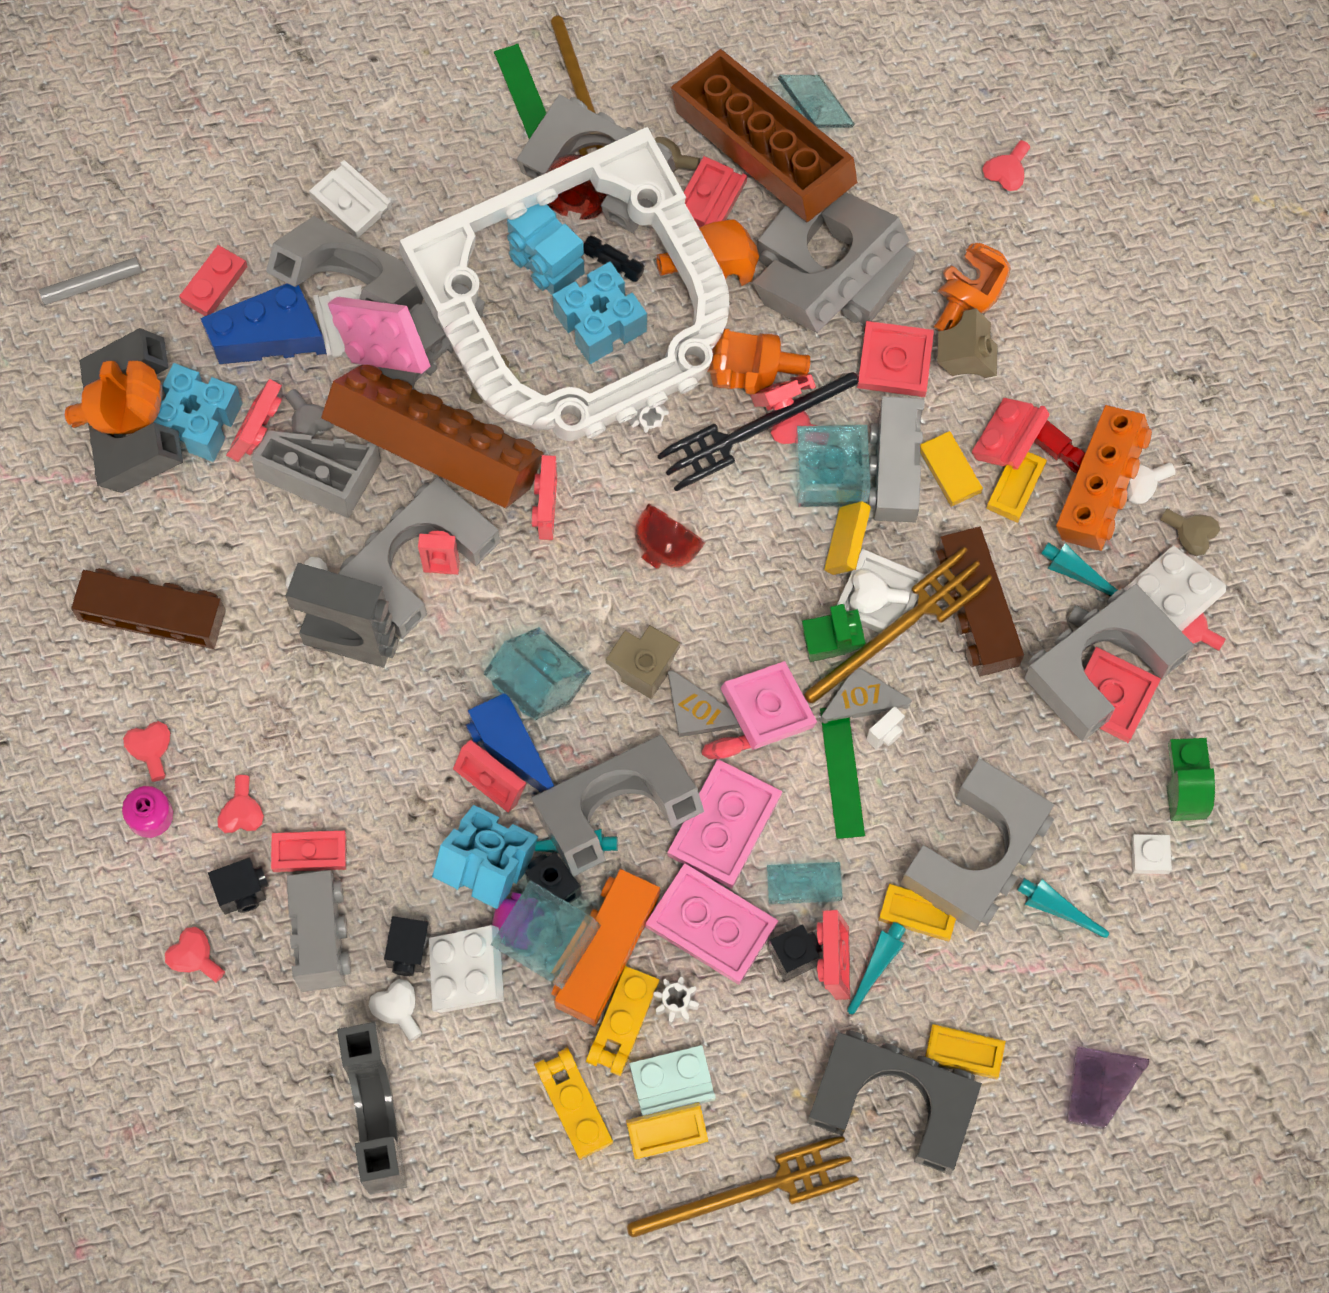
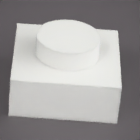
[866,707,905,750]
[1131,834,1172,874]

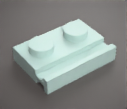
[629,1045,716,1116]

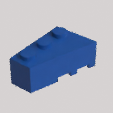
[200,283,327,364]

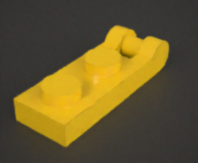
[586,966,660,1076]
[534,1047,613,1160]

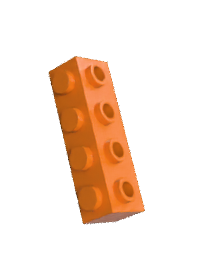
[1056,405,1152,551]
[551,869,660,1027]

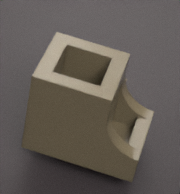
[937,309,998,378]
[606,625,680,700]

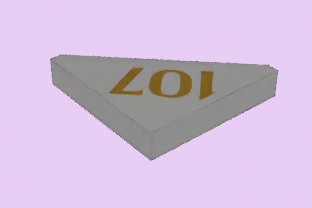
[820,667,912,724]
[668,671,740,737]

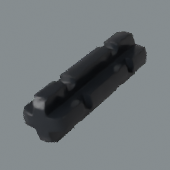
[583,235,644,282]

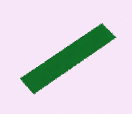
[494,44,546,139]
[820,708,865,839]

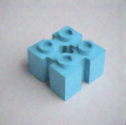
[507,203,585,295]
[552,262,647,364]
[153,363,243,462]
[432,805,538,909]

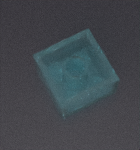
[795,425,871,507]
[483,627,591,721]
[490,880,601,990]

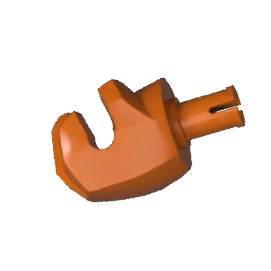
[656,219,759,286]
[933,243,1011,331]
[707,328,810,395]
[65,361,162,434]

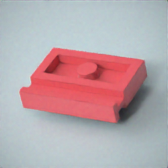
[684,156,747,227]
[750,374,816,411]
[972,398,1050,470]
[532,455,558,540]

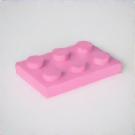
[328,297,431,374]
[667,759,782,889]
[645,863,778,985]

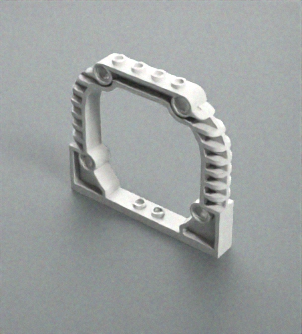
[399,127,729,441]

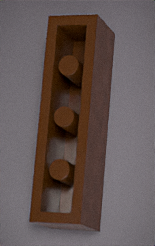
[934,526,1024,677]
[71,568,226,650]

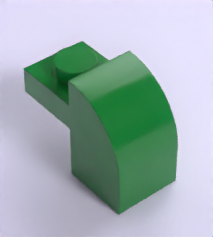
[802,604,866,662]
[1166,738,1215,821]

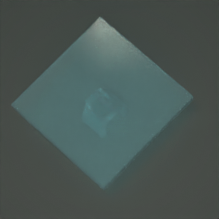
[778,75,855,128]

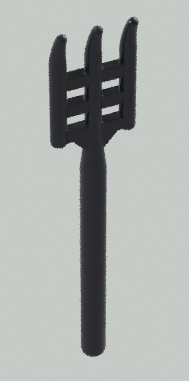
[657,372,859,491]

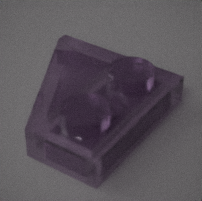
[1066,1047,1149,1130]

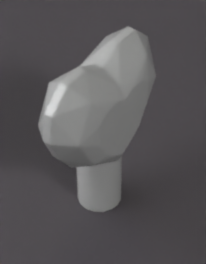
[285,389,334,438]

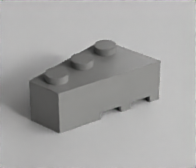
[379,284,485,390]
[868,396,925,523]
[251,430,381,518]
[287,870,351,992]

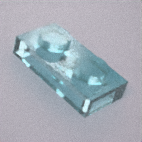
[766,862,843,904]

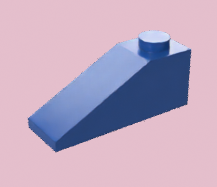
[465,692,554,793]

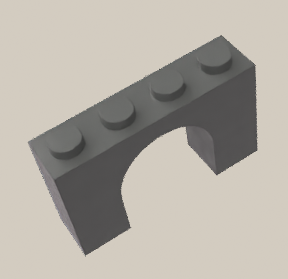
[79,328,183,493]
[285,563,399,668]
[337,1022,407,1195]
[807,1030,982,1175]

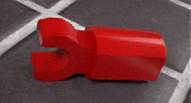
[1034,420,1085,474]

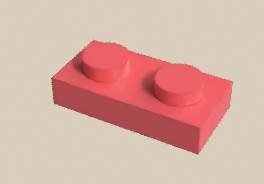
[179,245,248,316]
[418,531,460,575]
[453,740,526,813]
[271,830,346,872]

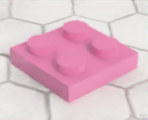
[720,661,817,750]

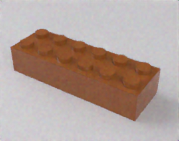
[671,49,858,223]
[321,364,544,508]

